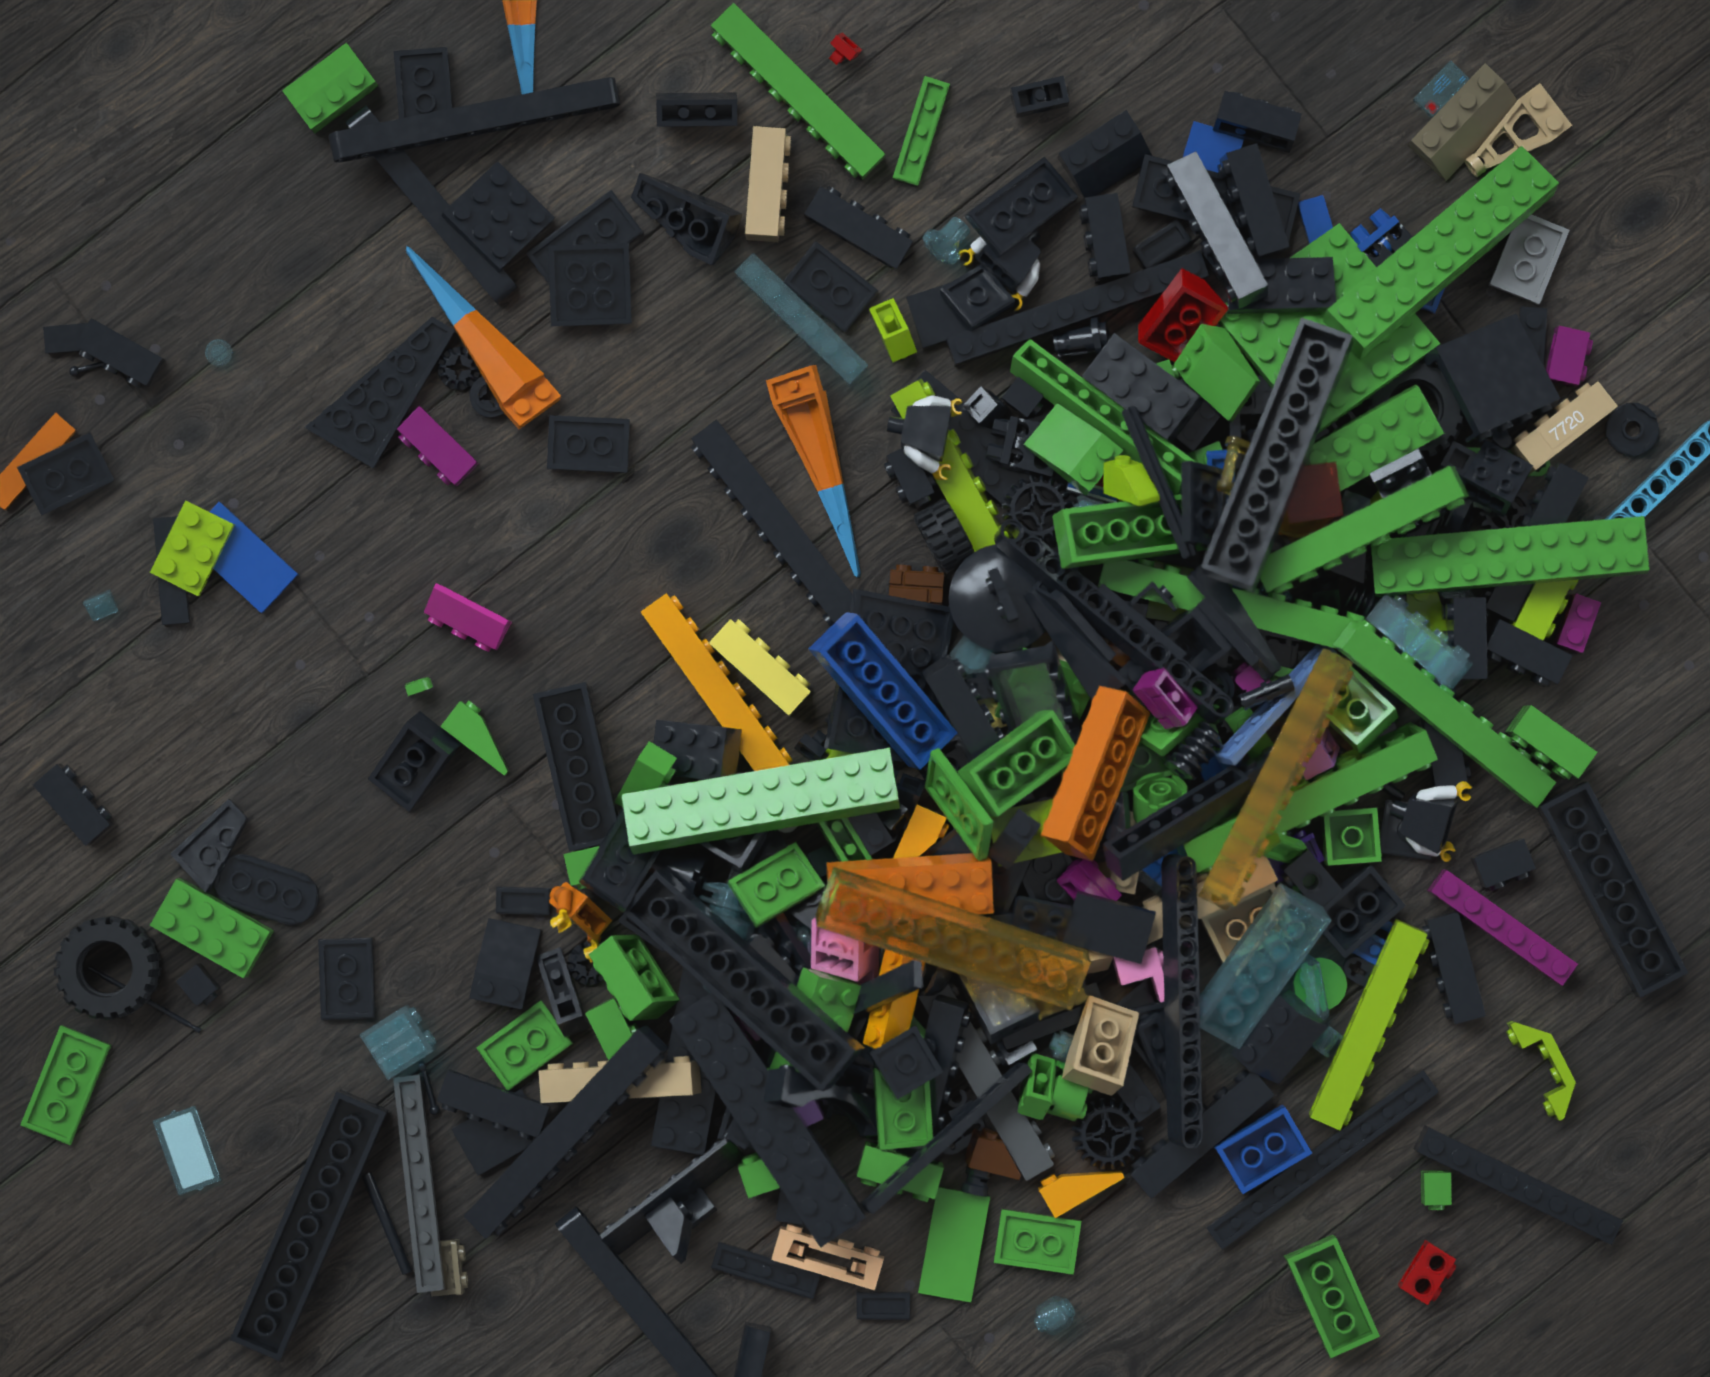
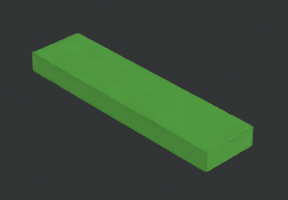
[892,76,950,187]

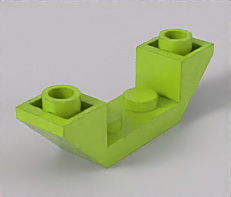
[1506,1021,1576,1121]

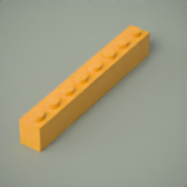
[641,593,793,771]

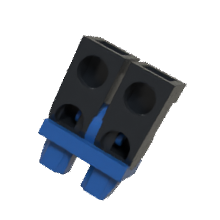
[1349,208,1413,267]

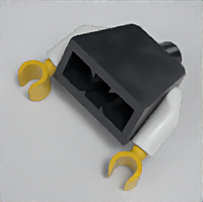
[957,230,1041,311]
[887,395,962,480]
[1390,781,1472,862]

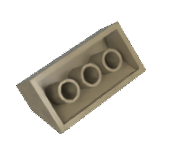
[1407,63,1517,182]

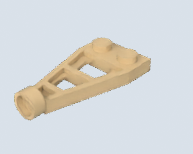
[1464,83,1572,177]

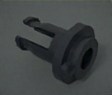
[1053,316,1111,359]

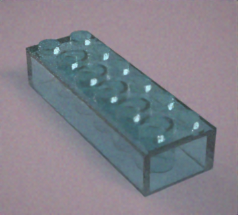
[1200,883,1332,1049]

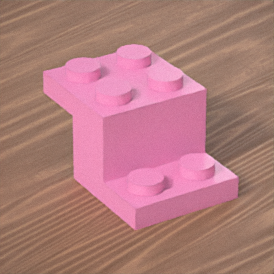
[811,916,880,985]
[1112,945,1164,1002]

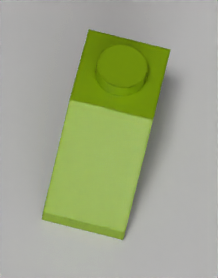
[869,298,917,362]
[1103,455,1160,506]

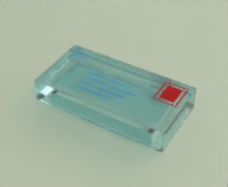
[1413,60,1470,118]

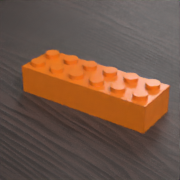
[1041,686,1150,861]
[826,853,993,924]

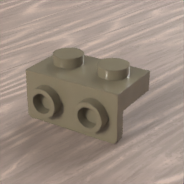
[431,1239,468,1296]

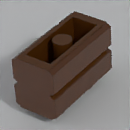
[889,565,944,605]

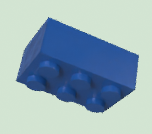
[1214,1105,1312,1194]

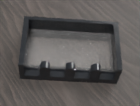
[985,640,1081,745]

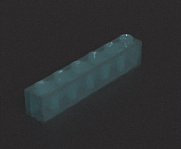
[734,253,868,387]

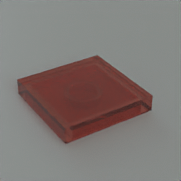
[1287,461,1343,523]

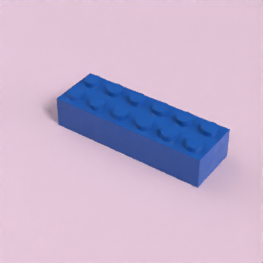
[808,612,958,770]

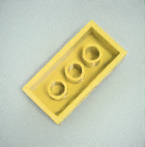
[709,619,811,716]

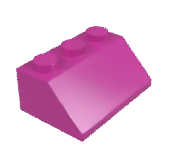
[424,583,512,652]

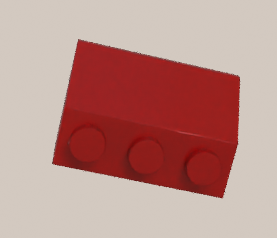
[1138,268,1228,362]

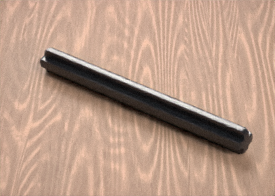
[1122,406,1197,559]

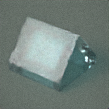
[83,589,118,621]

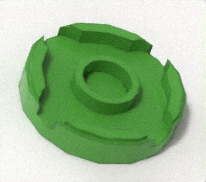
[1293,957,1347,1011]

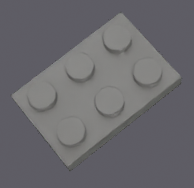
[1489,214,1569,305]

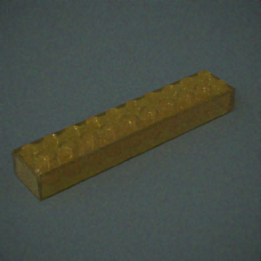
[1198,648,1354,911]
[815,867,1091,1010]

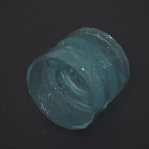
[699,881,750,940]

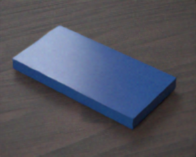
[210,502,299,614]

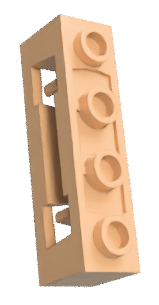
[771,1224,884,1290]

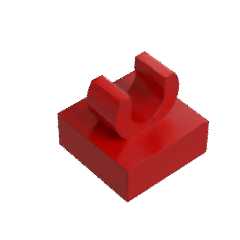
[829,32,862,65]

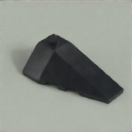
[631,173,743,265]

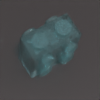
[359,1004,436,1080]

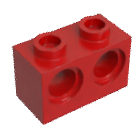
[1397,1240,1456,1305]

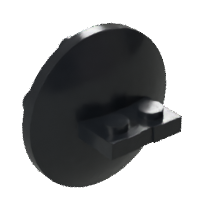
[949,544,1052,652]

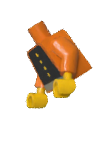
[549,882,612,963]

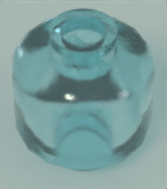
[1034,1295,1075,1336]

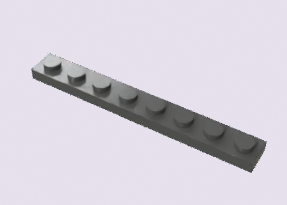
[393,1075,445,1293]

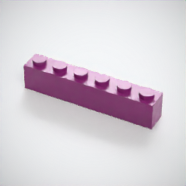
[1427,869,1578,986]

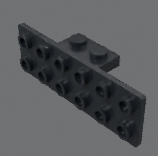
[599,1138,745,1255]

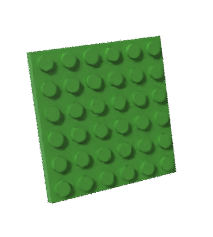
[1218,223,1440,433]

